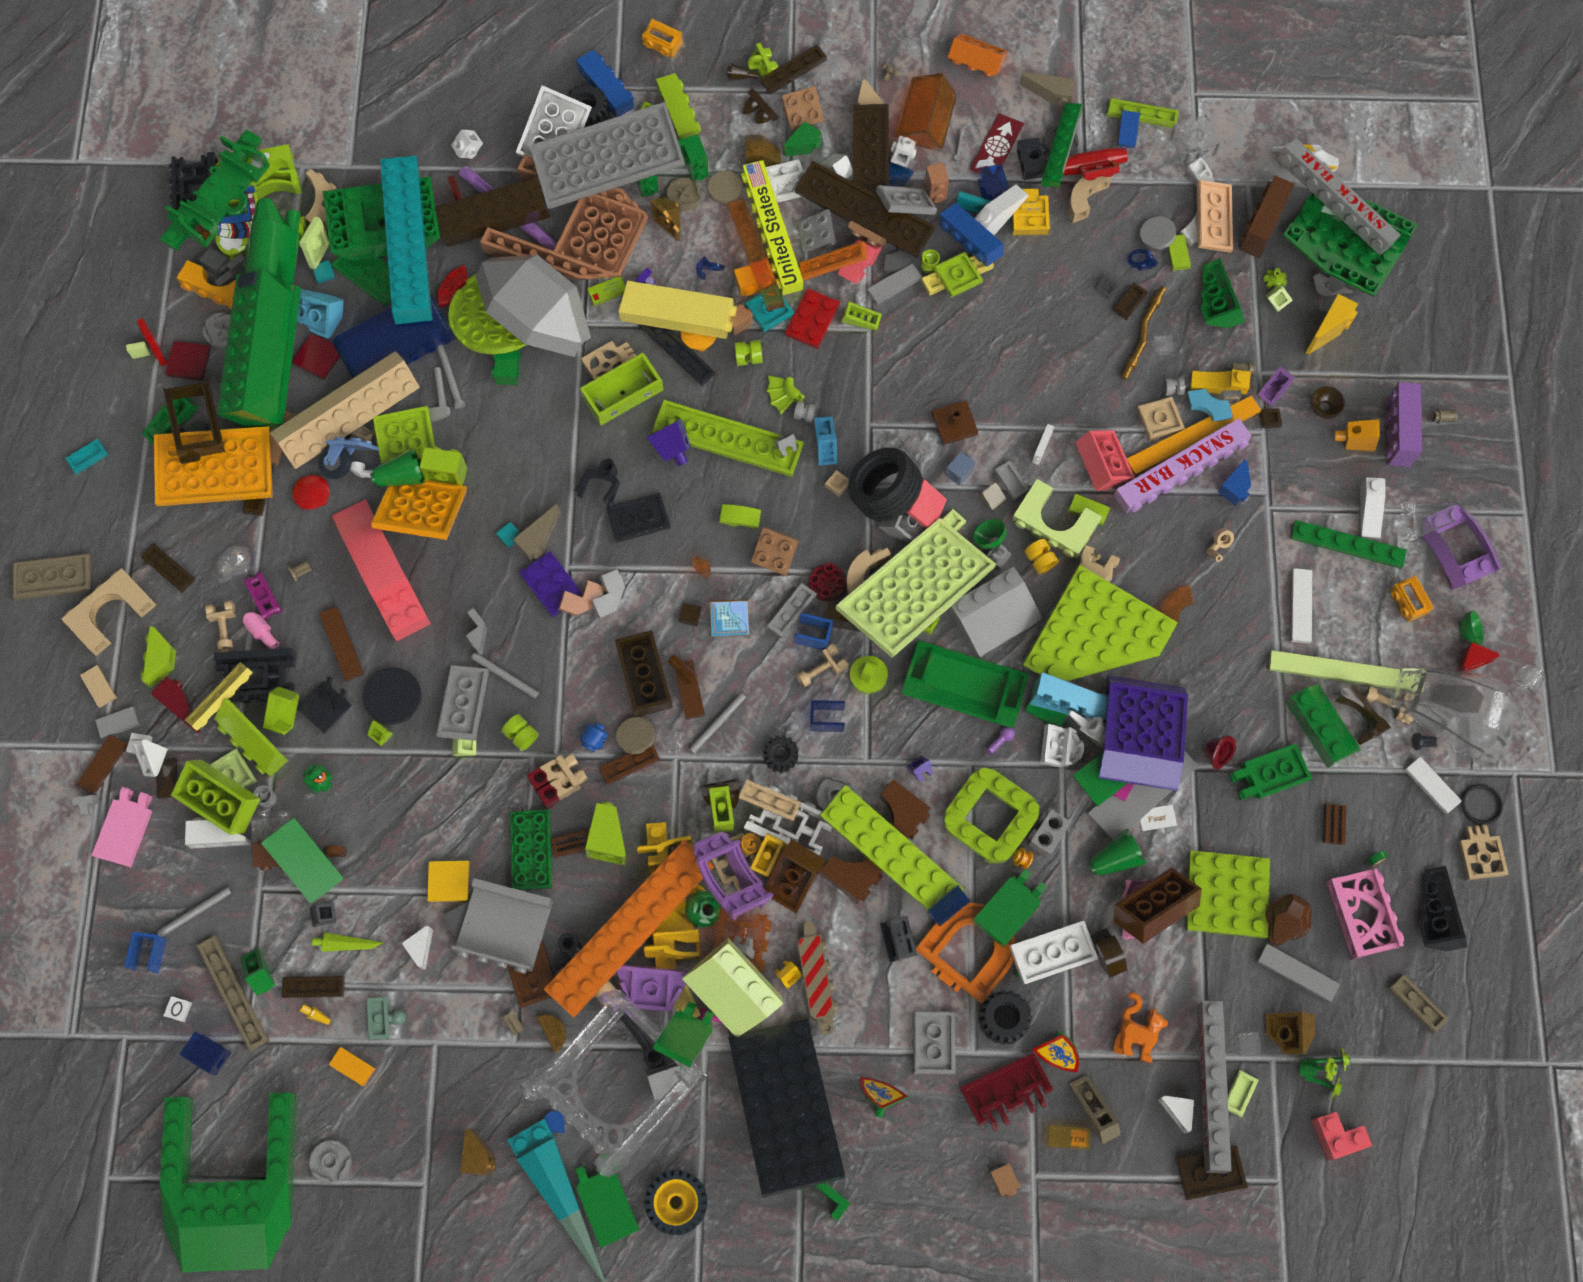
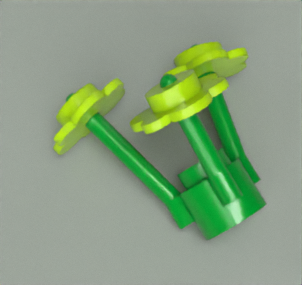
[1300,1048,1350,1100]

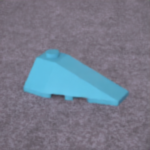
[297,289,344,338]

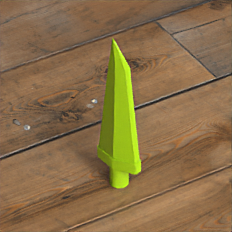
[312,932,383,952]

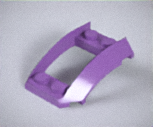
[1421,504,1502,590]
[693,832,774,921]

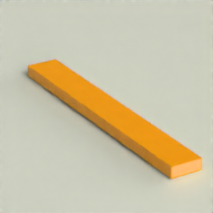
[1127,395,1261,476]

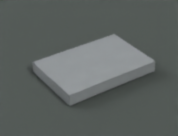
[876,185,937,215]
[914,1011,955,1075]

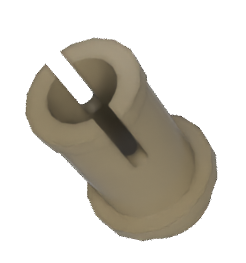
[1231,361,1255,374]
[1431,409,1458,423]

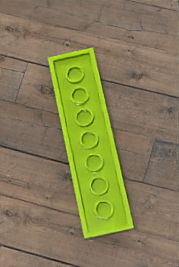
[652,400,804,477]
[819,785,965,920]

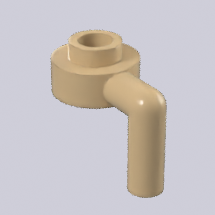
[1206,528,1234,562]

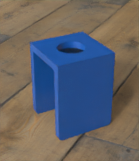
[795,613,833,650]
[124,932,166,974]

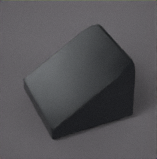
[310,902,337,927]

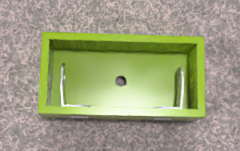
[580,353,664,426]

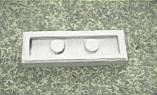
[1405,757,1462,815]

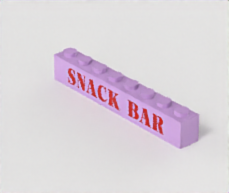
[1114,418,1252,514]

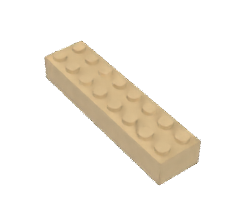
[270,351,420,469]

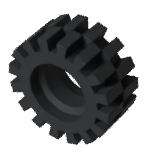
[763,735,799,773]

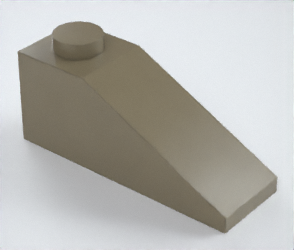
[1020,72,1075,106]
[513,504,561,562]
[1069,1075,1121,1144]

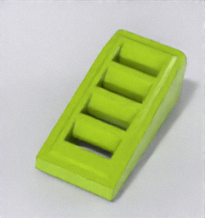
[840,301,882,331]

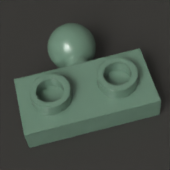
[365,997,406,1041]

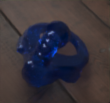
[1128,249,1158,271]
[695,257,725,280]

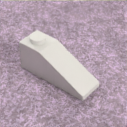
[974,184,1029,235]
[1360,477,1385,539]
[185,817,251,849]

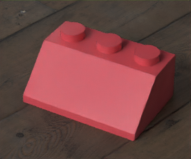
[1075,430,1135,491]

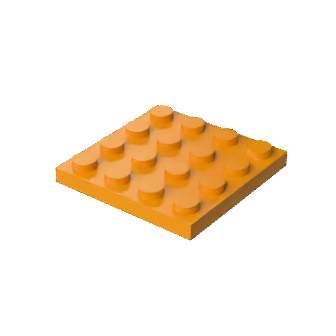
[371,480,467,540]

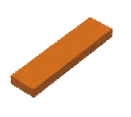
[799,241,867,281]

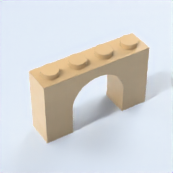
[61,568,156,656]

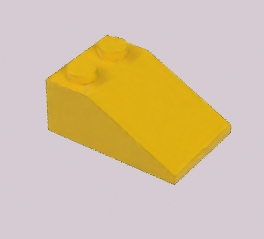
[1306,294,1358,355]

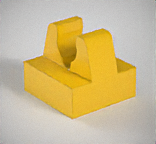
[775,961,802,989]

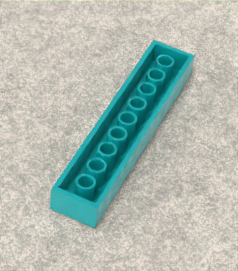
[380,156,433,324]

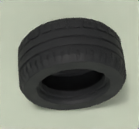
[848,447,922,521]

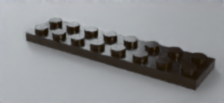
[794,161,936,259]

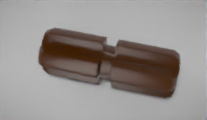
[668,655,697,683]

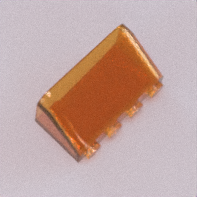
[896,73,956,150]

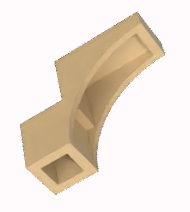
[305,169,337,232]

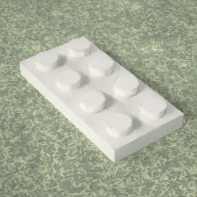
[1009,921,1098,985]

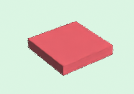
[906,479,947,529]

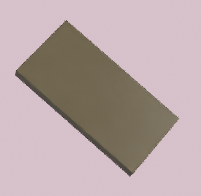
[13,554,92,600]

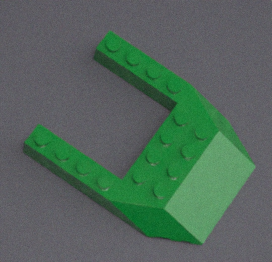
[160,1092,297,1272]

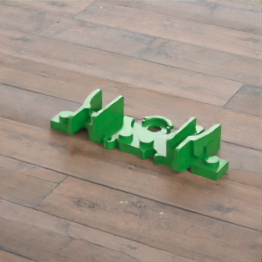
[160,129,270,251]

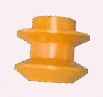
[1012,848,1033,870]

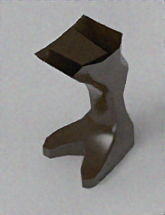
[1334,683,1391,745]

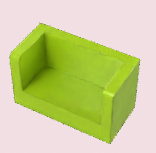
[263,687,299,735]

